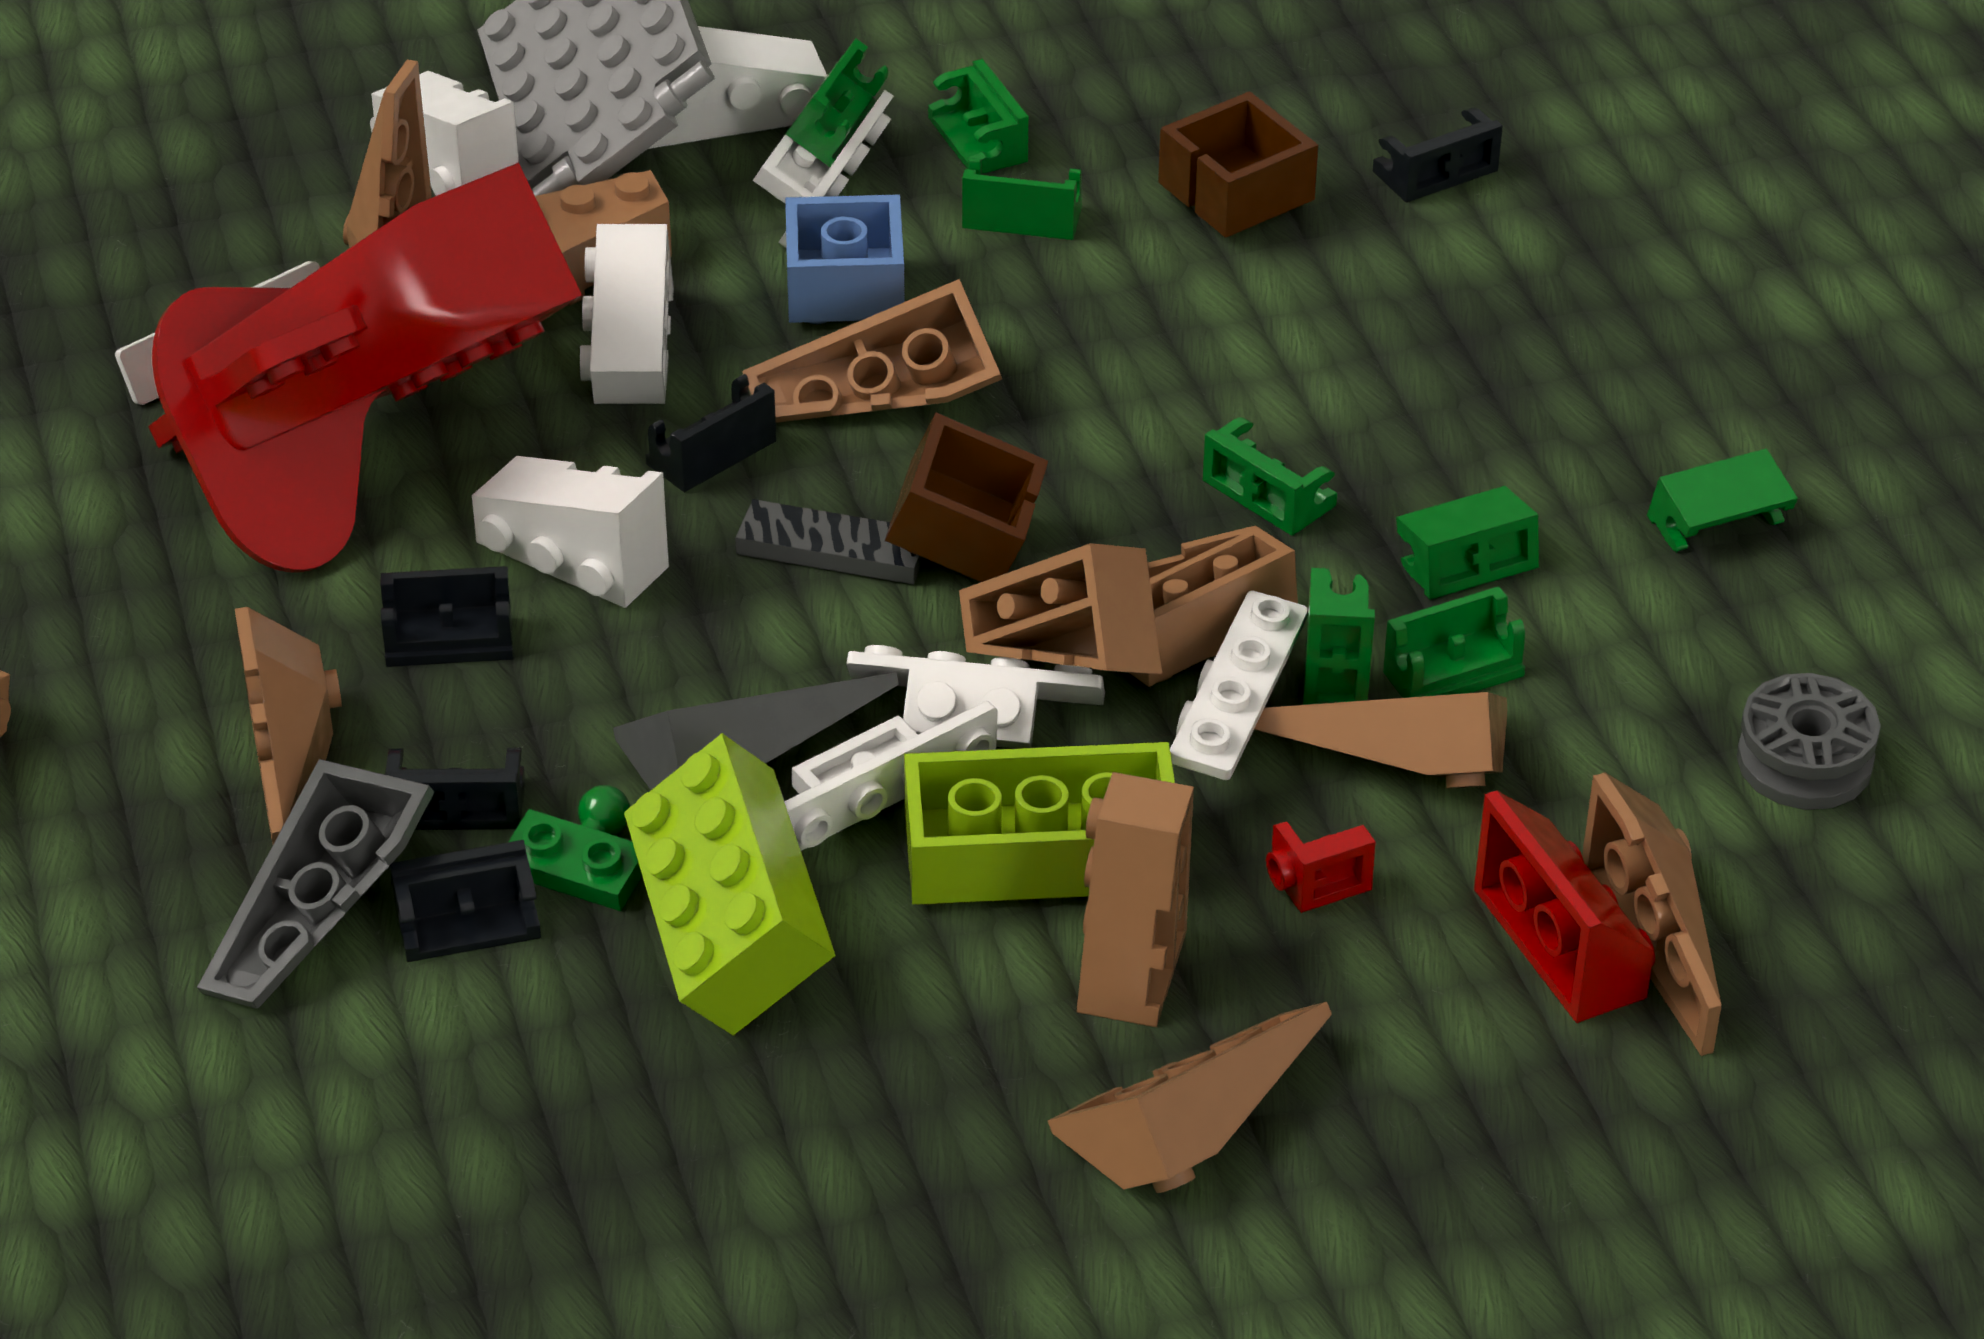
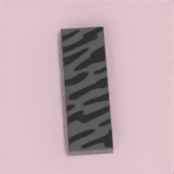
[735,499,925,584]

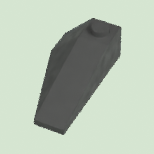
[613,672,899,790]
[197,759,434,1009]

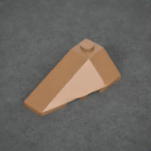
[1254,692,1508,788]

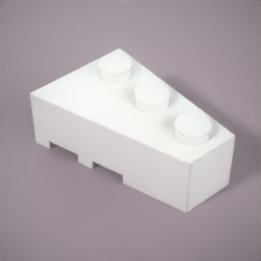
[648,26,827,149]
[370,71,519,196]
[580,224,674,404]
[472,456,669,608]

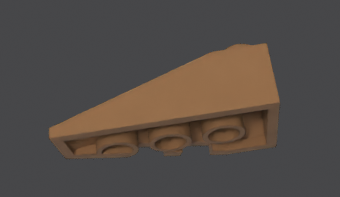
[343,59,432,248]
[742,279,1002,422]
[235,607,342,845]
[1582,773,1722,1056]
[1048,1002,1332,1193]

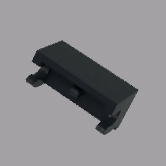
[1373,107,1503,203]
[646,374,776,493]
[380,566,513,667]
[384,747,525,830]
[390,840,541,962]

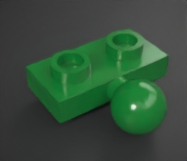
[508,785,642,912]

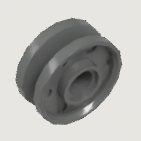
[1736,673,1881,810]

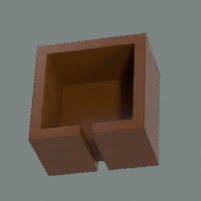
[1158,91,1318,238]
[885,413,1048,582]

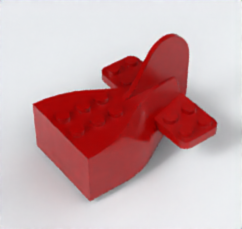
[148,162,582,572]

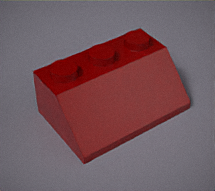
[1474,790,1655,1023]

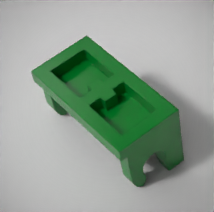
[786,38,888,167]
[928,58,1029,174]
[962,158,1082,240]
[1202,417,1338,536]
[1647,448,1798,552]
[1396,486,1539,600]
[1303,567,1375,705]
[1383,586,1525,698]

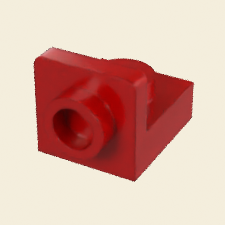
[1266,821,1376,913]

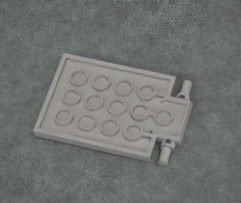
[478,0,715,196]

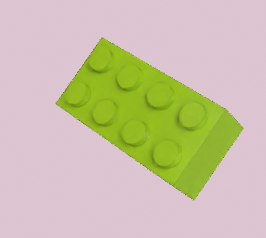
[624,733,836,1036]
[904,742,1175,905]

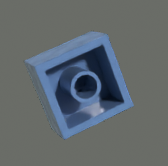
[785,195,905,324]

